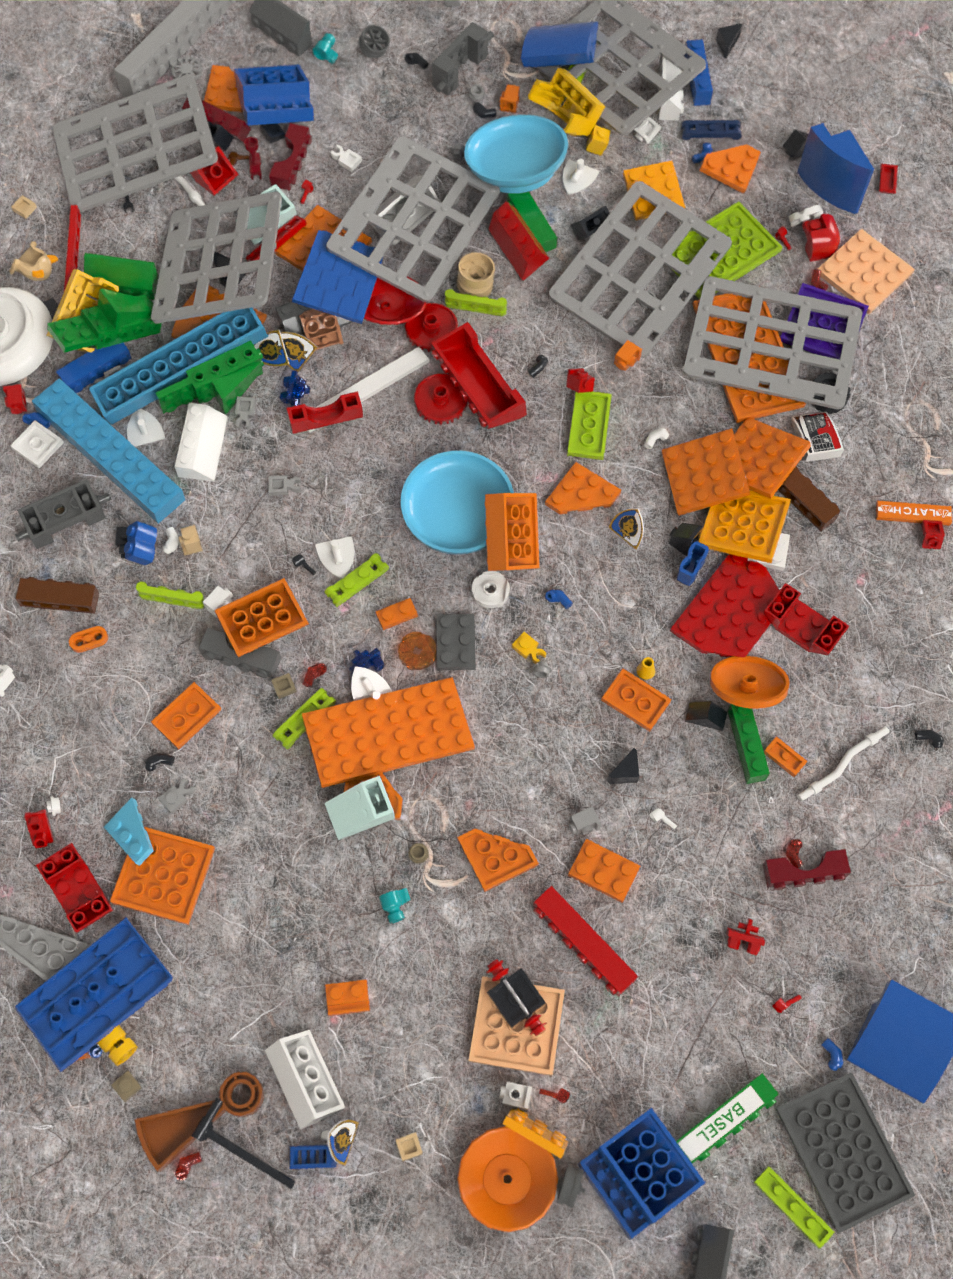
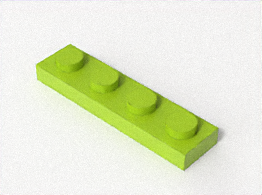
[753,1166,835,1249]

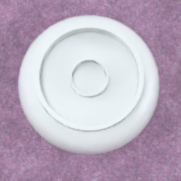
[0,287,53,386]

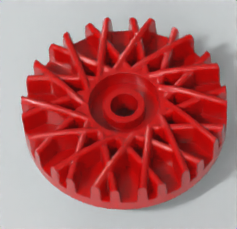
[405,303,458,353]
[414,373,467,425]

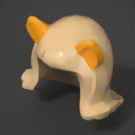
[10,241,59,281]

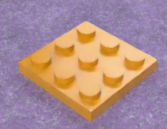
[622,160,685,221]
[503,1108,568,1158]

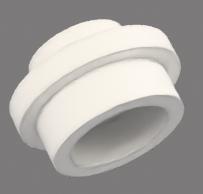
[46,796,61,816]

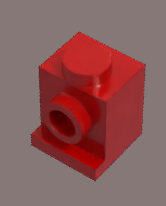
[566,368,595,393]
[3,384,27,414]

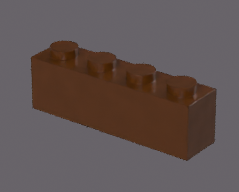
[778,466,841,532]
[15,577,99,614]

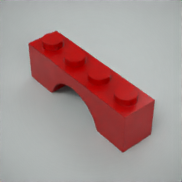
[287,391,363,434]

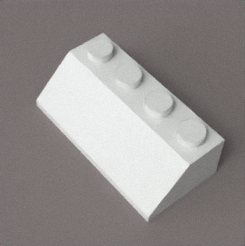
[659,56,684,121]
[372,175,441,245]
[175,403,228,481]
[265,1030,345,1129]

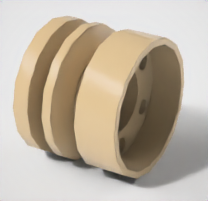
[457,252,495,297]

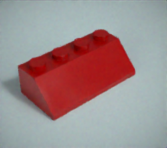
[488,201,550,281]

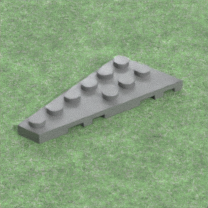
[0,915,92,981]

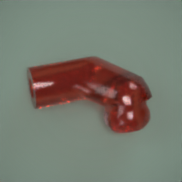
[811,269,828,291]
[786,839,804,869]
[175,1151,202,1181]

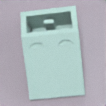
[235,184,296,245]
[324,776,395,840]

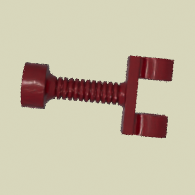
[244,136,262,180]

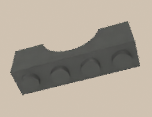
[199,628,281,678]

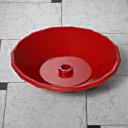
[364,276,427,325]

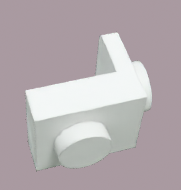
[634,117,661,144]

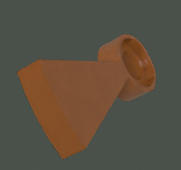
[134,1072,264,1172]

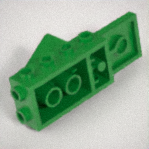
[47,288,162,353]
[156,340,264,414]

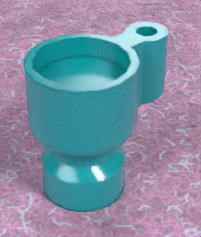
[313,33,338,64]
[379,888,411,924]

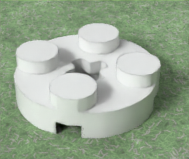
[788,205,824,227]
[472,571,510,608]

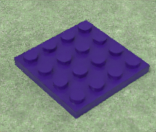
[780,283,869,360]

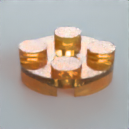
[398,631,436,670]

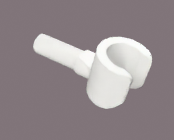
[649,808,677,829]

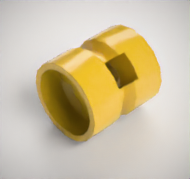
[97,1025,138,1066]

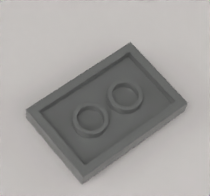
[436,614,476,671]

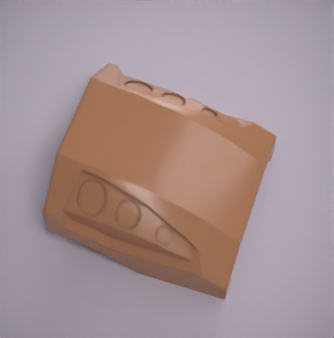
[299,309,343,350]

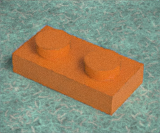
[375,598,418,630]
[764,736,808,777]

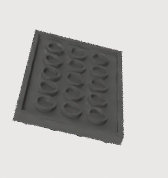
[776,1072,916,1234]

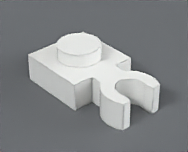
[331,145,362,172]

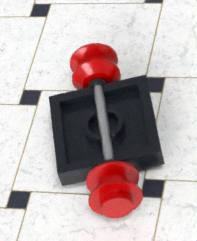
[486,959,547,1037]

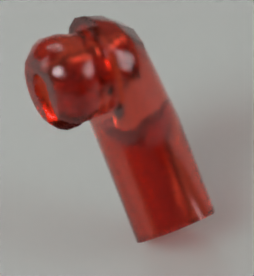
[303,663,327,687]

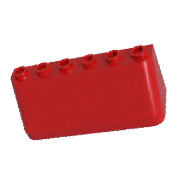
[431,322,527,429]

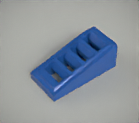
[290,1145,336,1169]

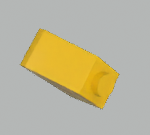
[586,124,611,156]

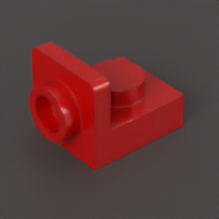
[922,520,945,549]

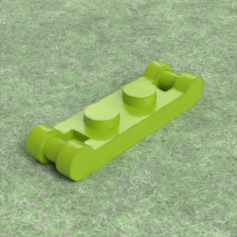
[445,289,507,316]
[324,553,389,607]
[136,582,205,609]
[273,688,336,749]

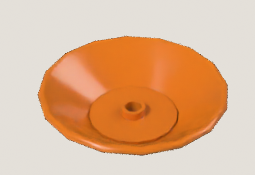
[457,1126,558,1232]

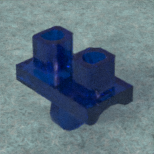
[280,370,311,406]
[349,648,385,677]

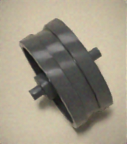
[359,25,390,58]
[557,1164,586,1208]

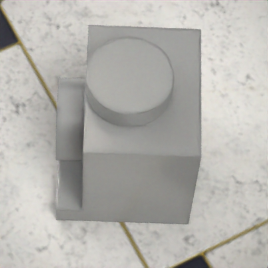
[568,806,601,835]

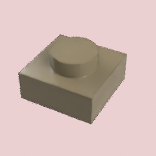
[271,673,297,699]
[111,1071,142,1102]

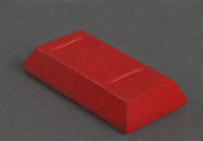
[879,163,898,194]

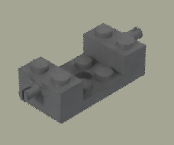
[432,22,494,95]
[15,479,112,549]

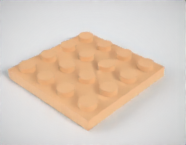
[816,229,915,314]
[469,976,565,1076]

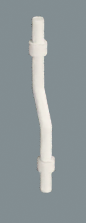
[144,140,205,206]
[797,726,889,802]

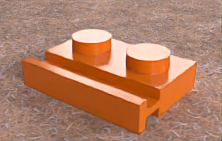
[325,979,370,1016]

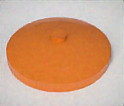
[710,656,790,709]

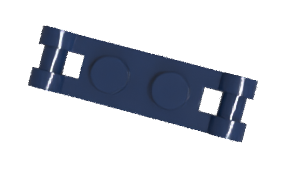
[681,120,742,140]

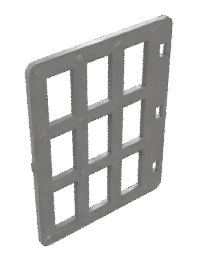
[534,0,706,135]
[53,74,218,212]
[327,137,500,302]
[549,181,732,358]
[151,192,282,324]
[683,277,862,409]

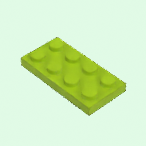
[567,392,612,460]

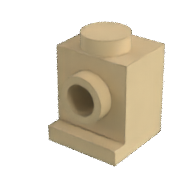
[179,525,203,556]

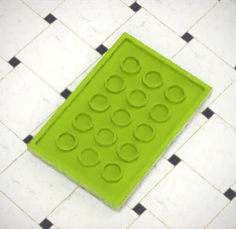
[672,201,783,300]

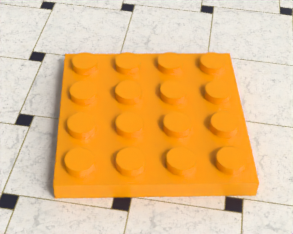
[698,491,791,563]

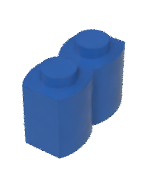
[124,521,157,566]
[677,541,709,586]

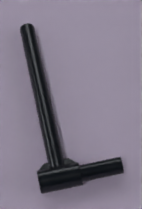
[191,1097,296,1189]

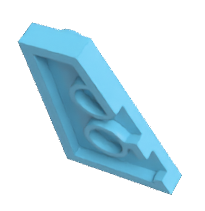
[104,798,154,866]

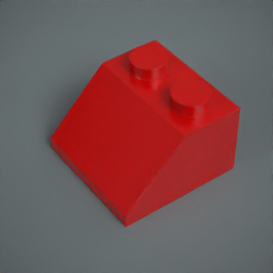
[190,146,239,196]

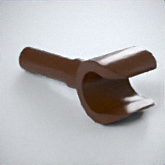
[227,151,249,165]

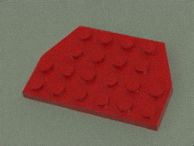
[670,554,780,658]

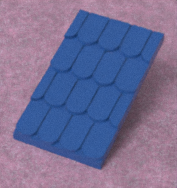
[292,230,384,324]
[15,918,173,1072]

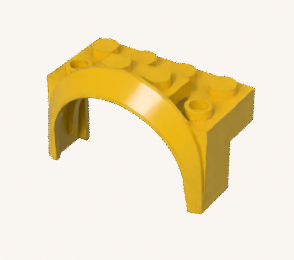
[528,68,606,136]
[46,269,119,353]

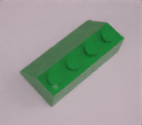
[84,253,159,300]

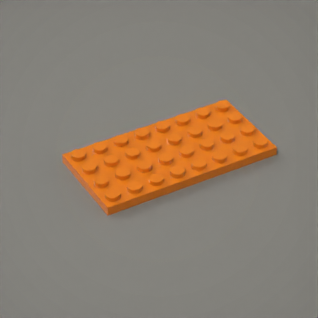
[693,286,806,423]
[302,677,475,788]

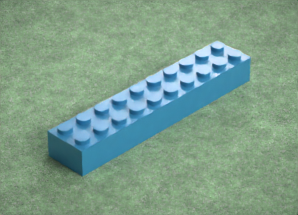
[89,307,268,425]
[32,378,186,524]

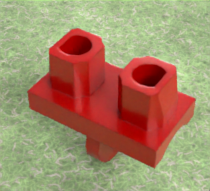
[24,809,54,848]
[726,918,766,955]

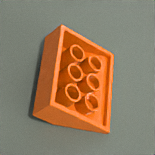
[485,493,539,571]
[215,578,309,657]

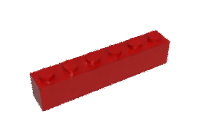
[533,886,639,997]

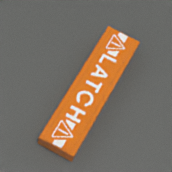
[876,501,952,526]

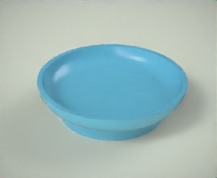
[464,115,568,194]
[401,451,514,554]

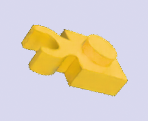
[512,632,547,664]

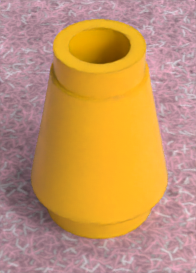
[636,657,655,680]

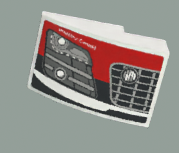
[791,412,844,462]

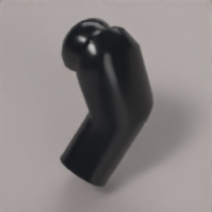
[145,753,175,771]

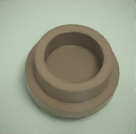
[408,843,429,864]

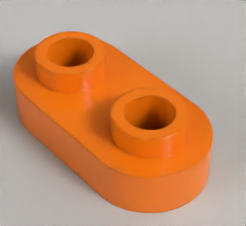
[69,626,108,653]

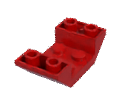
[764,583,849,656]
[36,843,113,933]

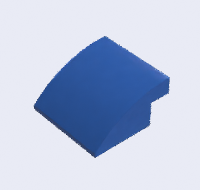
[521,21,598,68]
[234,65,314,126]
[797,123,874,214]
[846,979,953,1104]
[577,1108,706,1240]

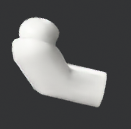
[644,428,669,449]
[163,527,180,554]

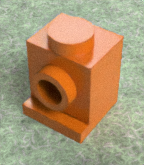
[500,84,520,113]
[614,340,642,371]

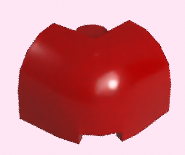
[802,214,840,262]

